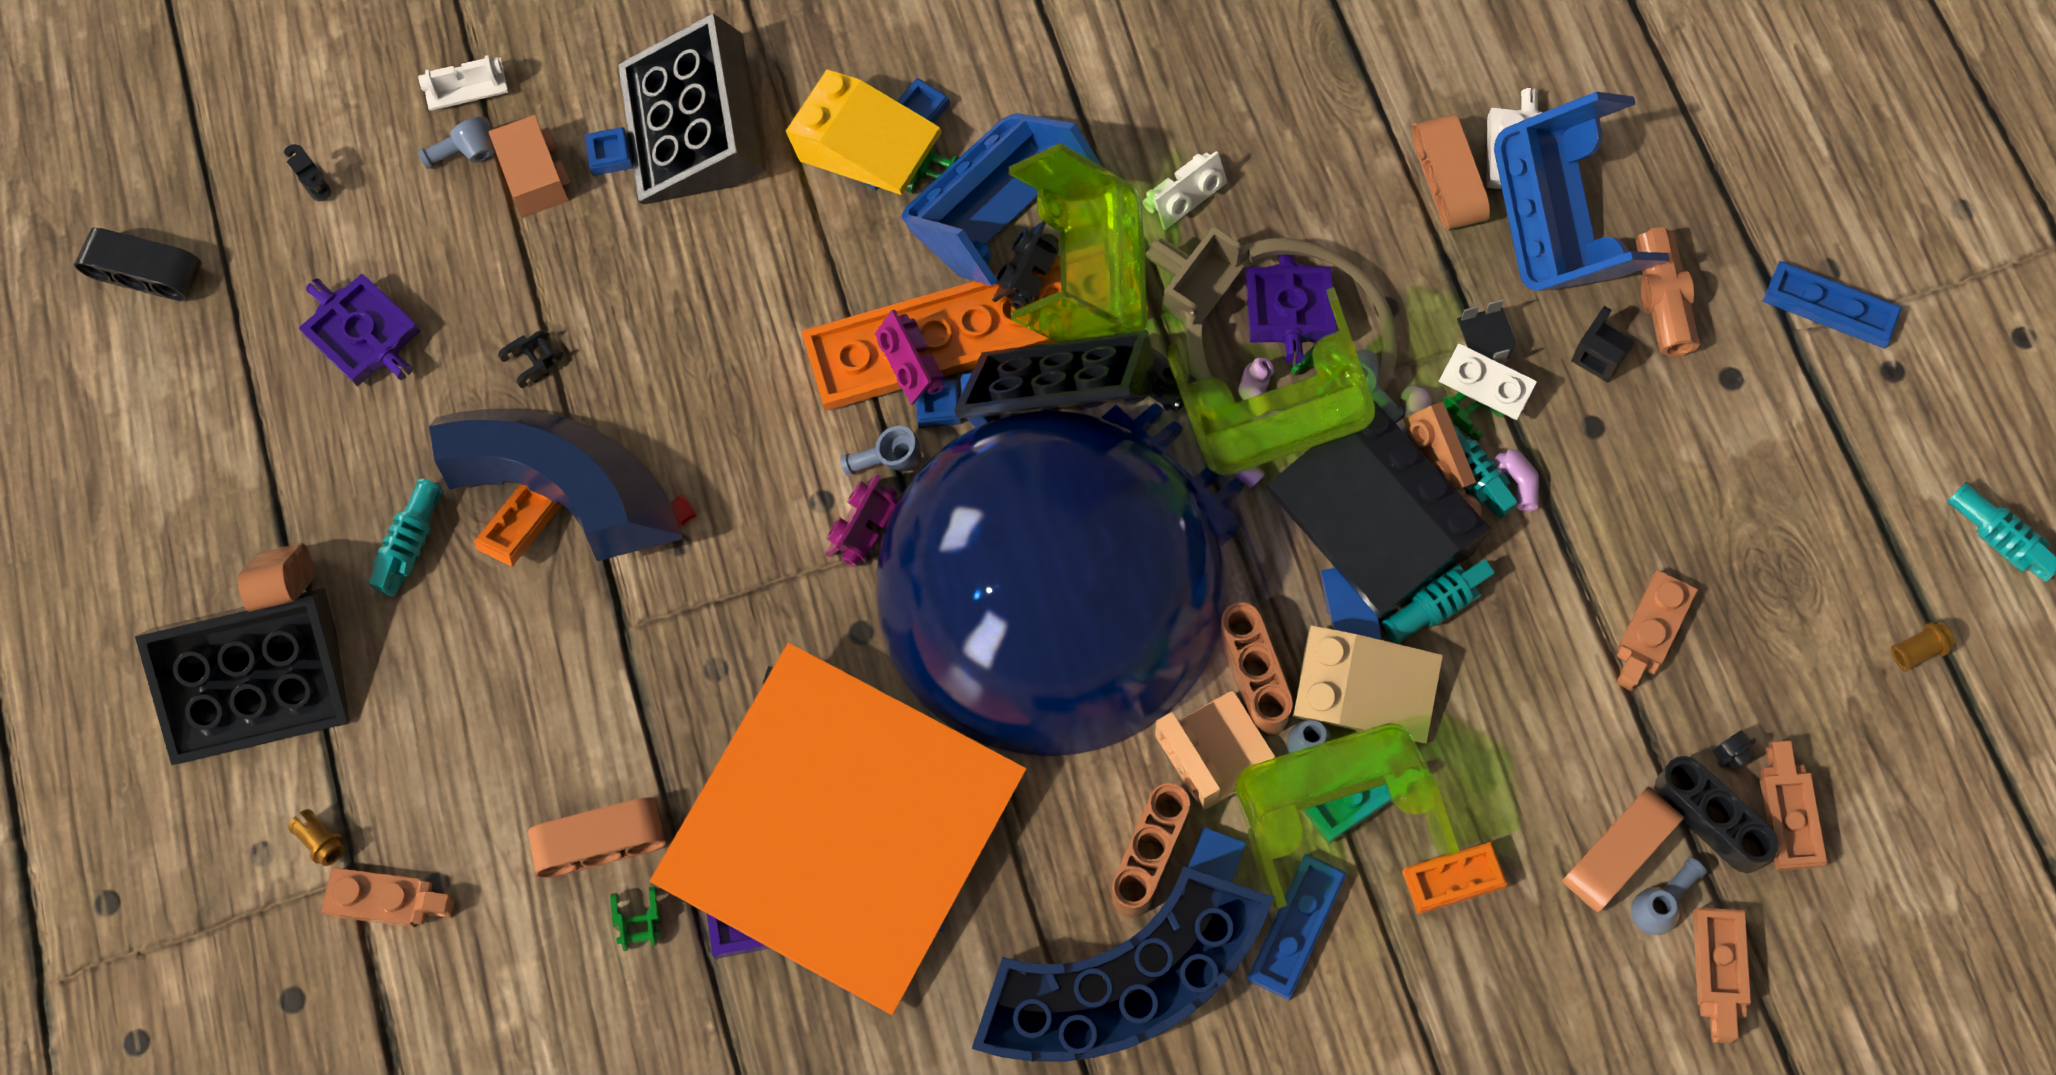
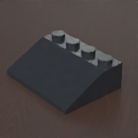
[618,13,766,205]
[954,330,1158,418]
[1266,401,1491,618]
[135,588,349,765]

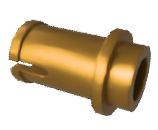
[1891,622,1955,671]
[288,809,345,866]

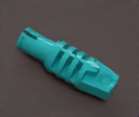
[1451,421,1517,519]
[369,478,444,597]
[1946,481,2056,582]
[1381,559,1495,644]

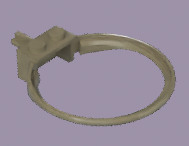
[1145,226,1398,443]

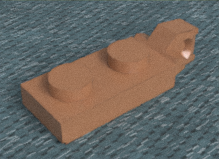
[1616,569,1698,691]
[1760,741,1827,871]
[321,868,455,928]
[1693,908,1751,1044]

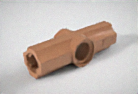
[1635,227,1700,358]

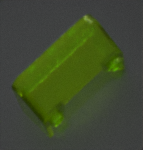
[1009,143,1147,342]
[1168,287,1375,475]
[1234,723,1459,908]

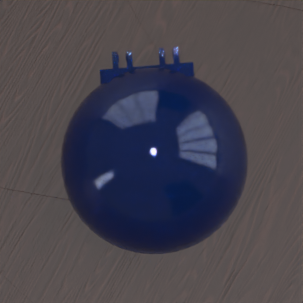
[875,402,1245,756]

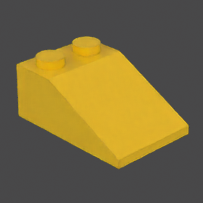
[786,69,942,195]

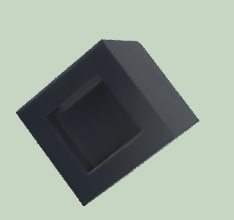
[1571,306,1634,383]

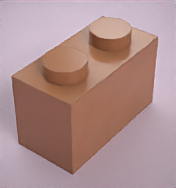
[488,115,570,218]

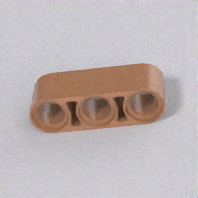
[1412,114,1490,230]
[238,542,314,612]
[1219,602,1293,736]
[1112,783,1190,918]
[1561,786,1684,914]
[528,798,666,878]

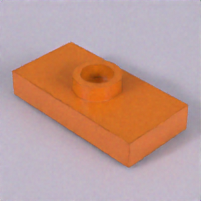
[474,484,562,567]
[1402,841,1508,915]

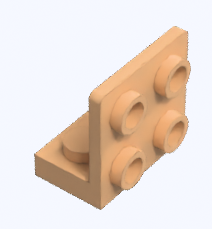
[1155,691,1279,812]

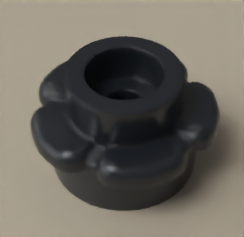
[1712,729,1756,770]

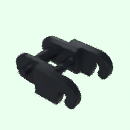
[284,144,331,202]
[498,330,563,388]

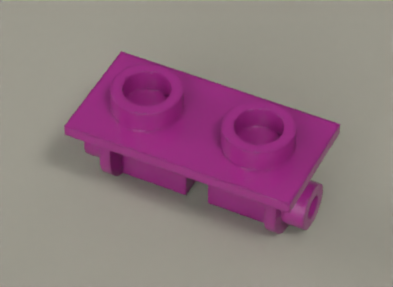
[875,310,945,405]
[825,474,897,567]

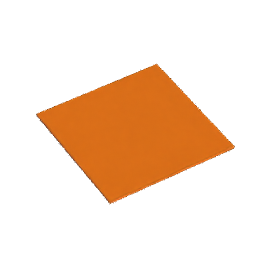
[649,642,1027,1016]

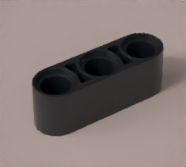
[74,227,202,301]
[1654,756,1779,873]

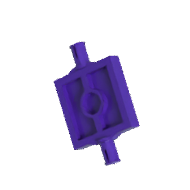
[1245,254,1337,364]
[299,273,421,387]

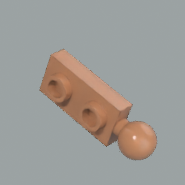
[1403,401,1482,517]

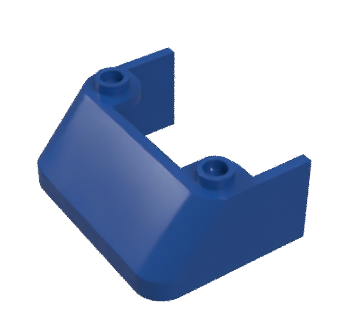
[1494,91,1669,291]
[902,113,1108,286]

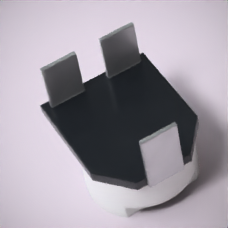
[1457,299,1516,365]

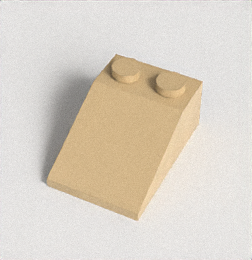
[1292,625,1443,744]

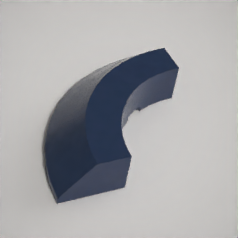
[429,409,683,561]
[971,866,1274,1062]

